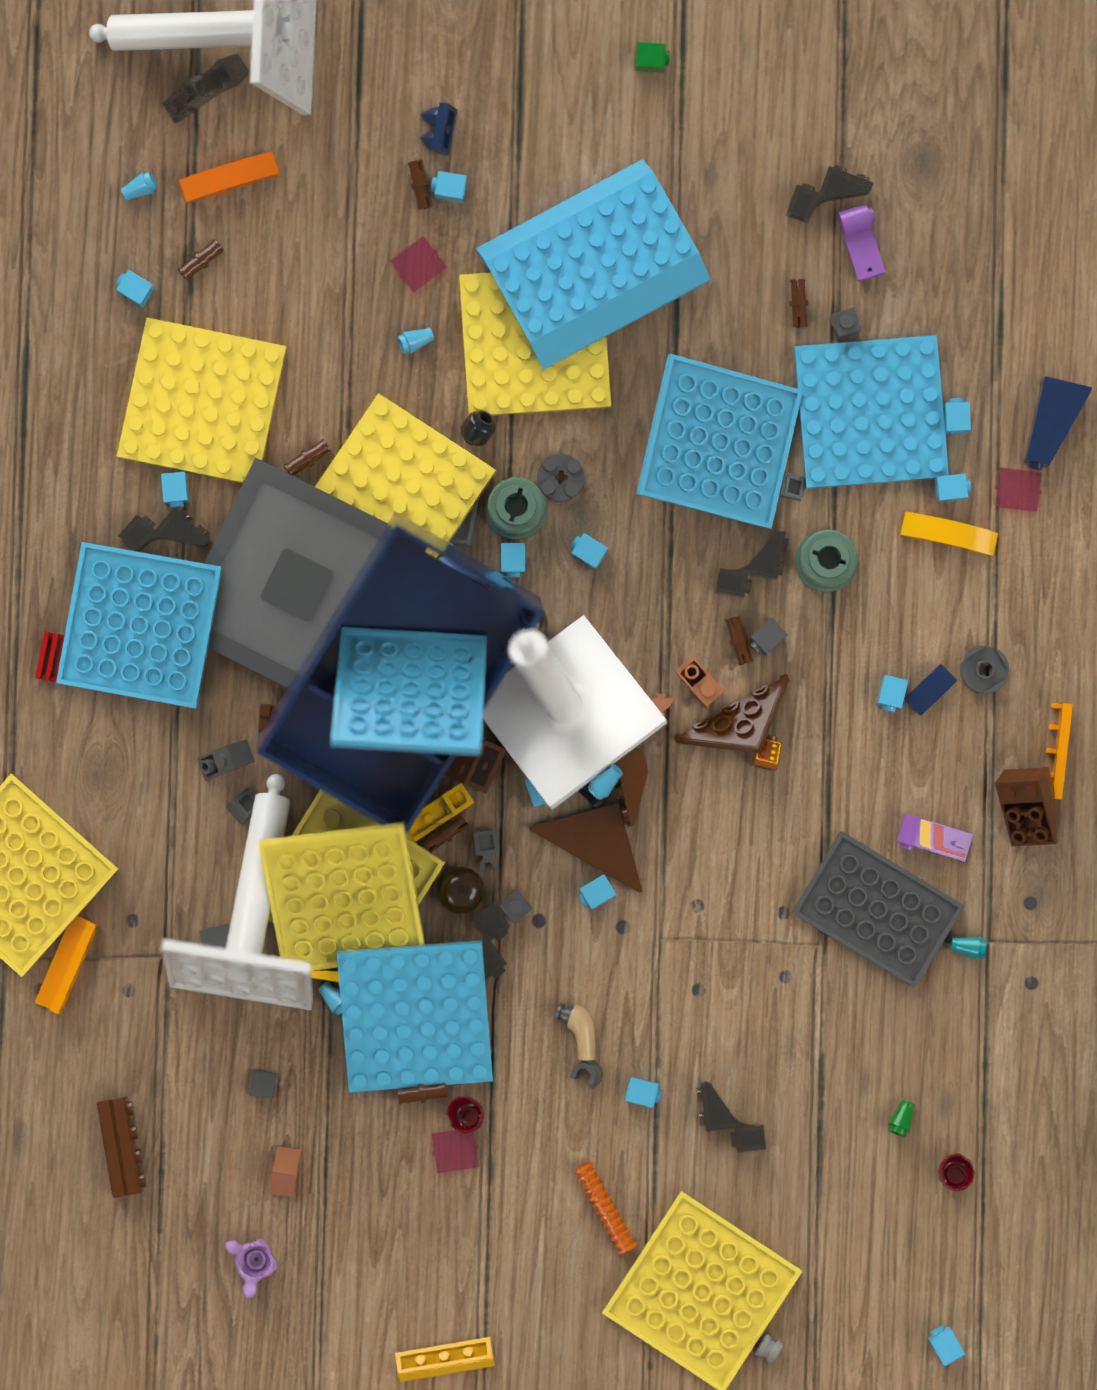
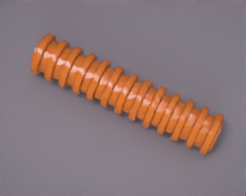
[574,1162,637,1255]

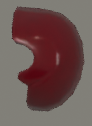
[446,1096,485,1134]
[938,1153,975,1192]

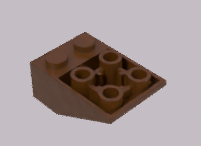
[444,738,506,794]
[611,749,648,827]
[995,767,1057,846]

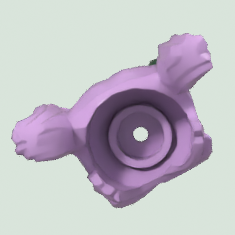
[225,1239,277,1298]

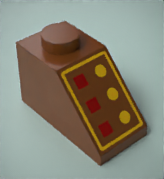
[751,735,782,771]

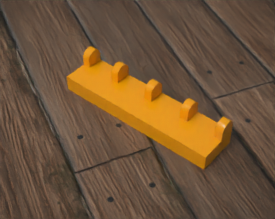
[1046,703,1073,800]

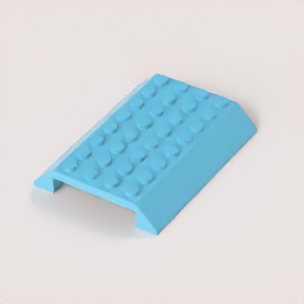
[476,159,711,370]

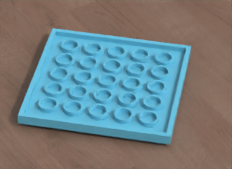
[794,335,949,489]
[636,354,803,529]
[56,542,223,709]
[331,627,487,755]
[337,940,493,1092]

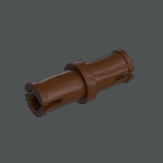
[408,160,433,210]
[178,239,224,281]
[789,279,808,328]
[283,439,331,476]
[725,616,753,666]
[421,814,469,853]
[397,1082,447,1104]

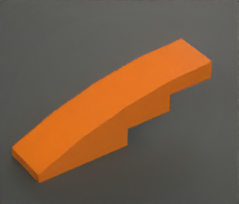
[178,151,280,203]

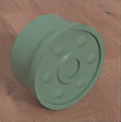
[485,477,548,540]
[795,530,858,592]

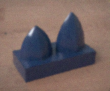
[420,102,458,156]

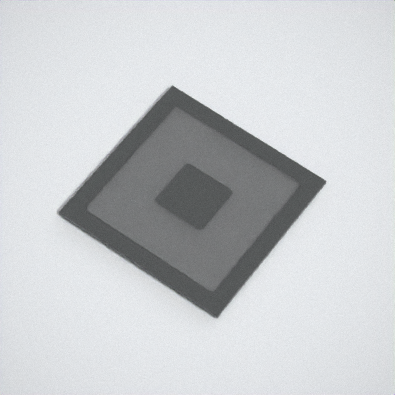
[203,458,388,688]

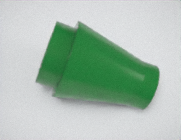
[887,1099,915,1137]

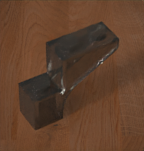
[162,54,250,123]
[786,165,874,224]
[119,508,212,552]
[715,531,789,599]
[474,903,510,985]
[696,1081,766,1152]

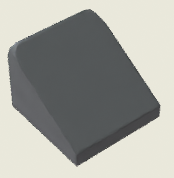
[779,472,805,501]
[226,788,255,824]
[249,1070,277,1098]

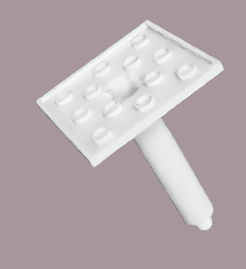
[89,0,316,115]
[482,615,668,810]
[162,774,313,1011]

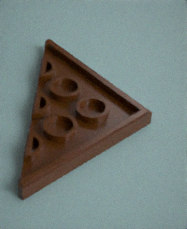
[674,674,789,753]
[529,803,643,893]

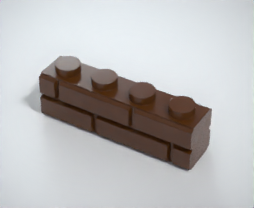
[96,1096,147,1198]

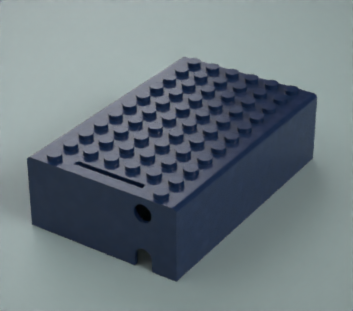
[257,512,545,835]

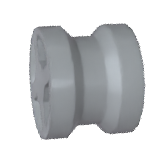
[755,1334,783,1364]

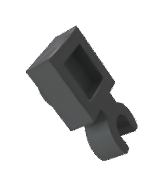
[473,830,500,872]

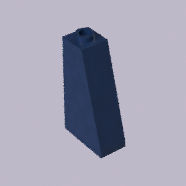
[1023,376,1092,470]

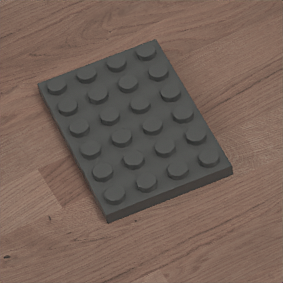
[791,831,965,988]

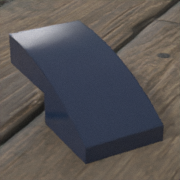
[904,664,958,716]

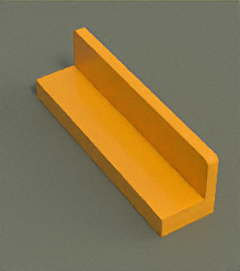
[35,916,99,1014]

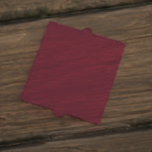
[390,236,447,292]
[995,468,1042,512]
[432,1130,479,1173]

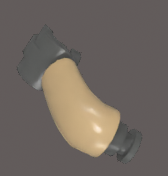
[555,1003,602,1089]

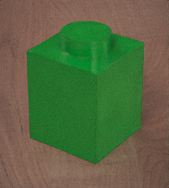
[636,42,670,73]

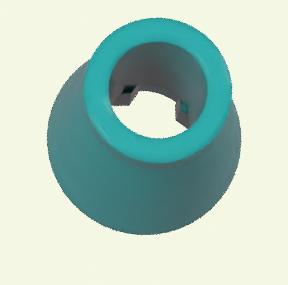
[951,937,987,960]

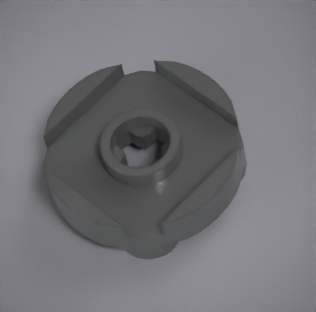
[537,454,585,502]
[960,646,1009,694]

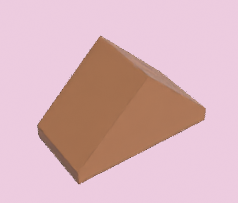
[271,1146,302,1197]

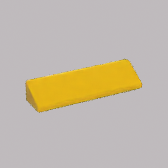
[395,1337,495,1382]

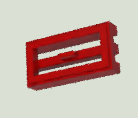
[35,631,65,682]

